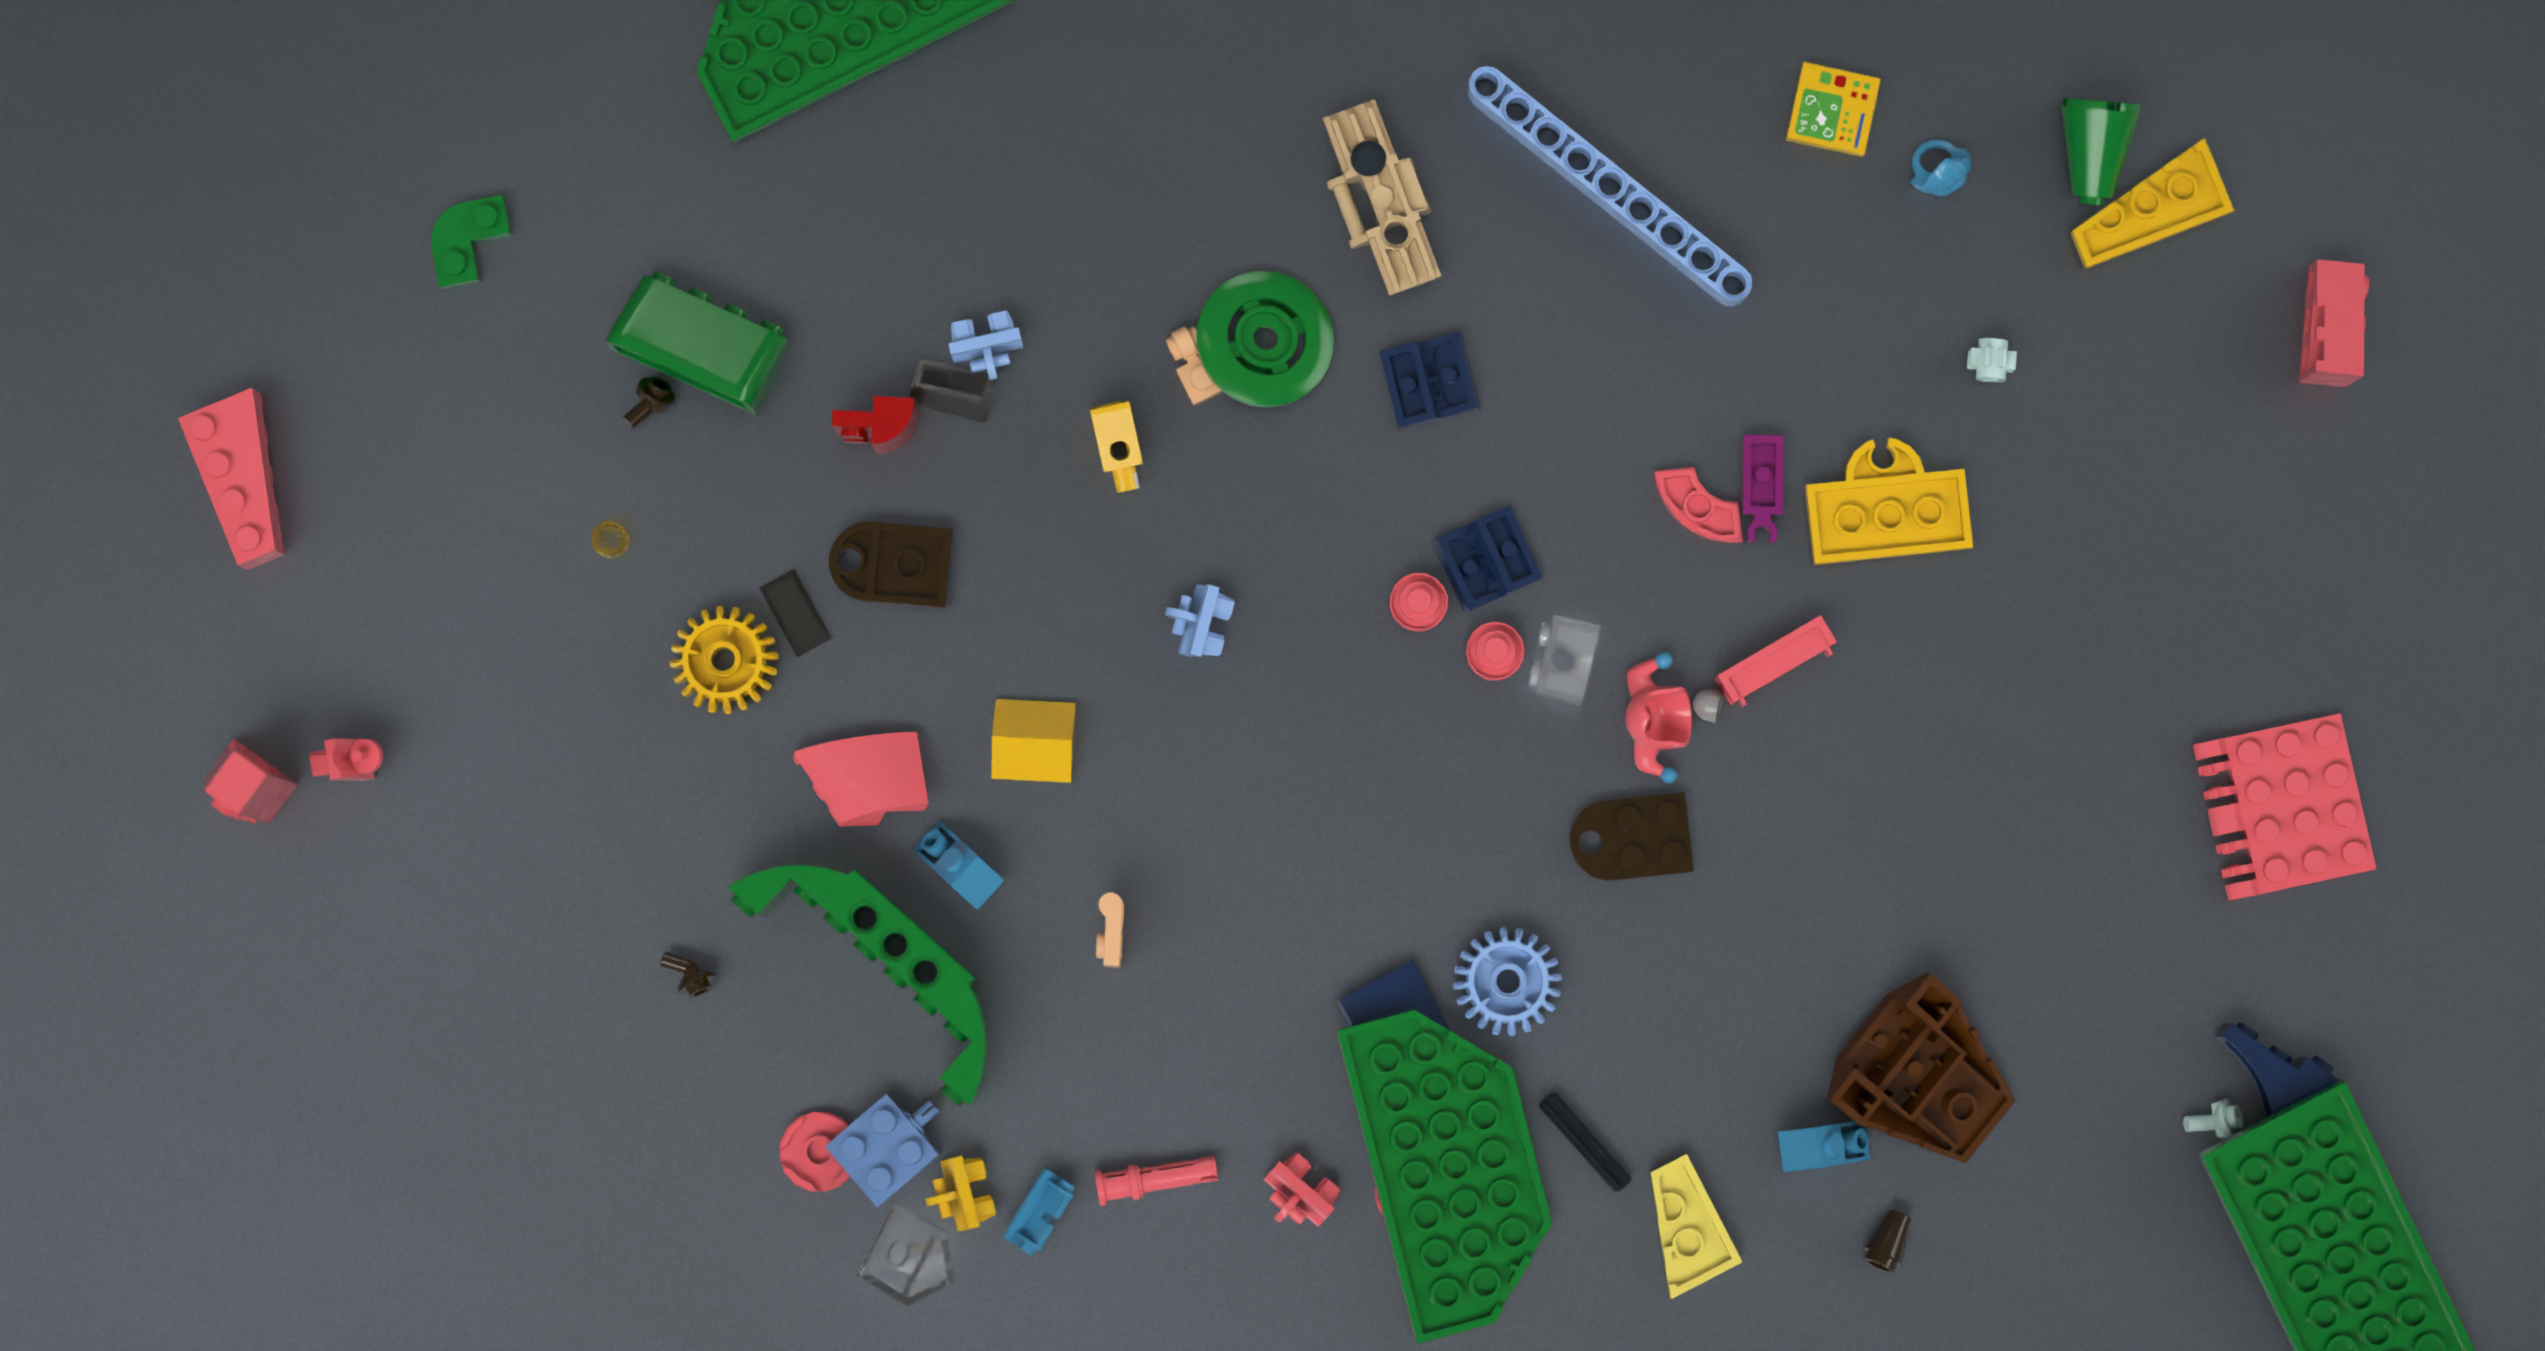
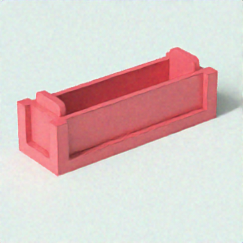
[1714,615,1837,708]

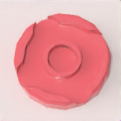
[779,1112,850,1191]

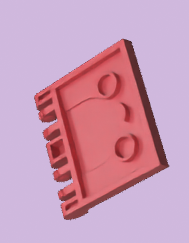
[2192,713,2377,901]

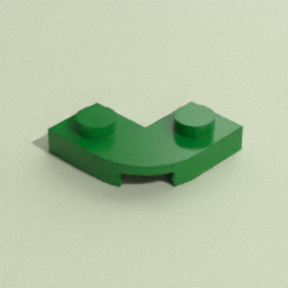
[431,195,512,290]

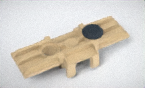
[1323,99,1441,296]

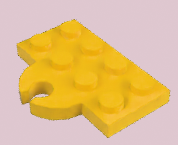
[1805,438,1974,565]

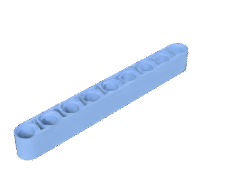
[1467,66,1752,307]

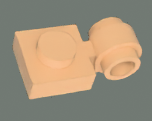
[1165,326,1223,407]

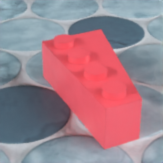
[178,388,284,570]
[204,738,298,824]

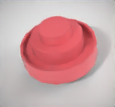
[1389,573,1448,632]
[1465,622,1525,681]

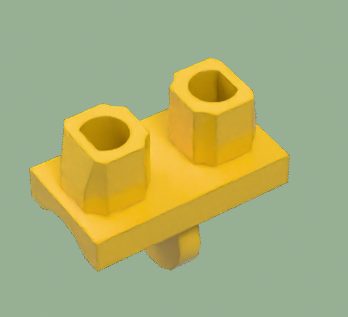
[925,1156,996,1232]

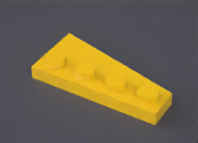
[2070,138,2234,269]

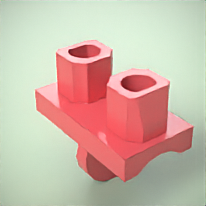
[309,738,383,781]
[1263,1153,1340,1226]

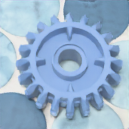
[1453,927,1562,1036]

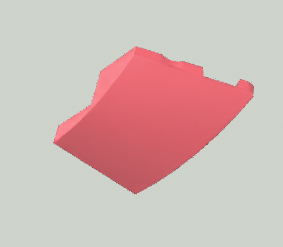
[793,732,929,827]

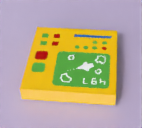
[1786,62,1881,157]

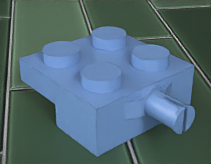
[825,1093,941,1208]

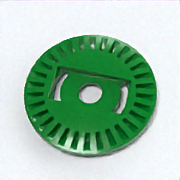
[1196,271,1334,407]

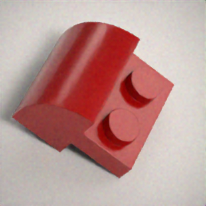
[832,396,919,454]

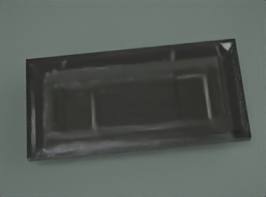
[759,569,832,658]

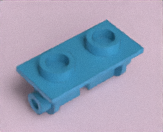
[1002,1168,1075,1256]

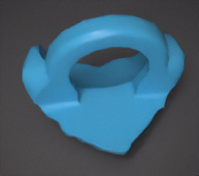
[1910,139,1972,196]

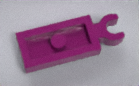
[1741,435,1784,544]

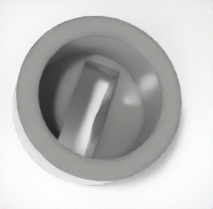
[1693,689,1724,723]

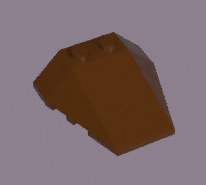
[1827,972,2015,1163]

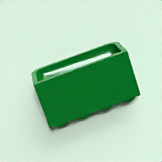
[605,271,790,415]

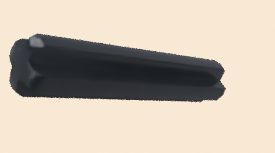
[1539,1093,1631,1192]

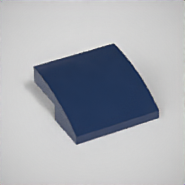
[1379,332,1481,428]
[1432,506,1543,614]
[1336,960,1451,1031]

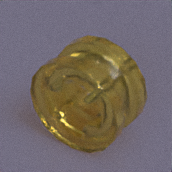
[591,521,629,559]

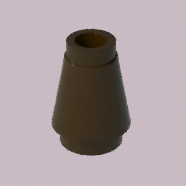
[1864,1210,1912,1273]

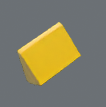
[991,699,1076,783]

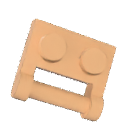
[1096,892,1124,968]

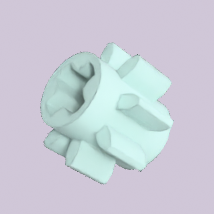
[1967,338,2017,382]

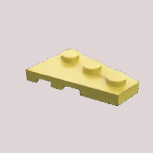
[1650,1154,1742,1299]

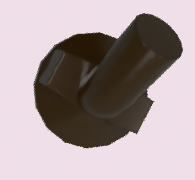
[623,377,675,429]
[660,952,716,998]

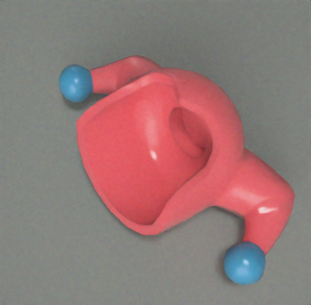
[1625,652,1693,784]

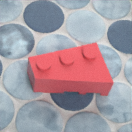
[2299,259,2369,387]

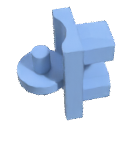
[948,310,1023,380]
[1164,584,1235,657]

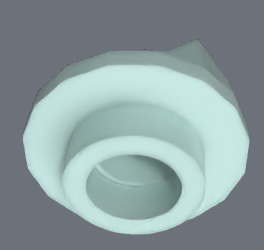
[2183,1099,2243,1139]

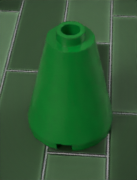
[2061,98,2142,205]

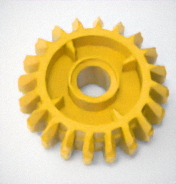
[670,606,779,714]

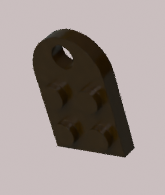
[829,522,953,609]
[1569,792,1694,881]

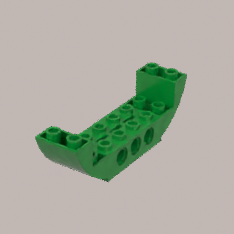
[728,865,989,1106]

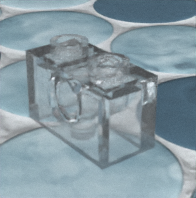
[1528,615,1601,707]

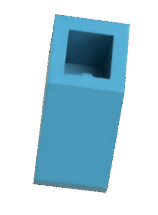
[912,820,1005,910]
[1778,1121,1871,1172]

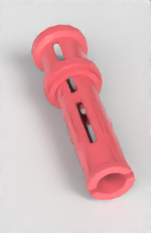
[1094,1155,1218,1206]

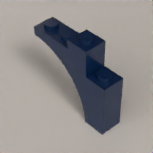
[2216,1022,2339,1118]

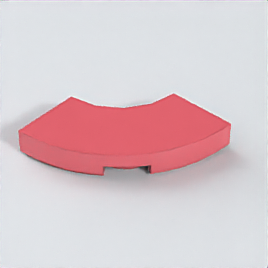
[1654,467,1743,543]

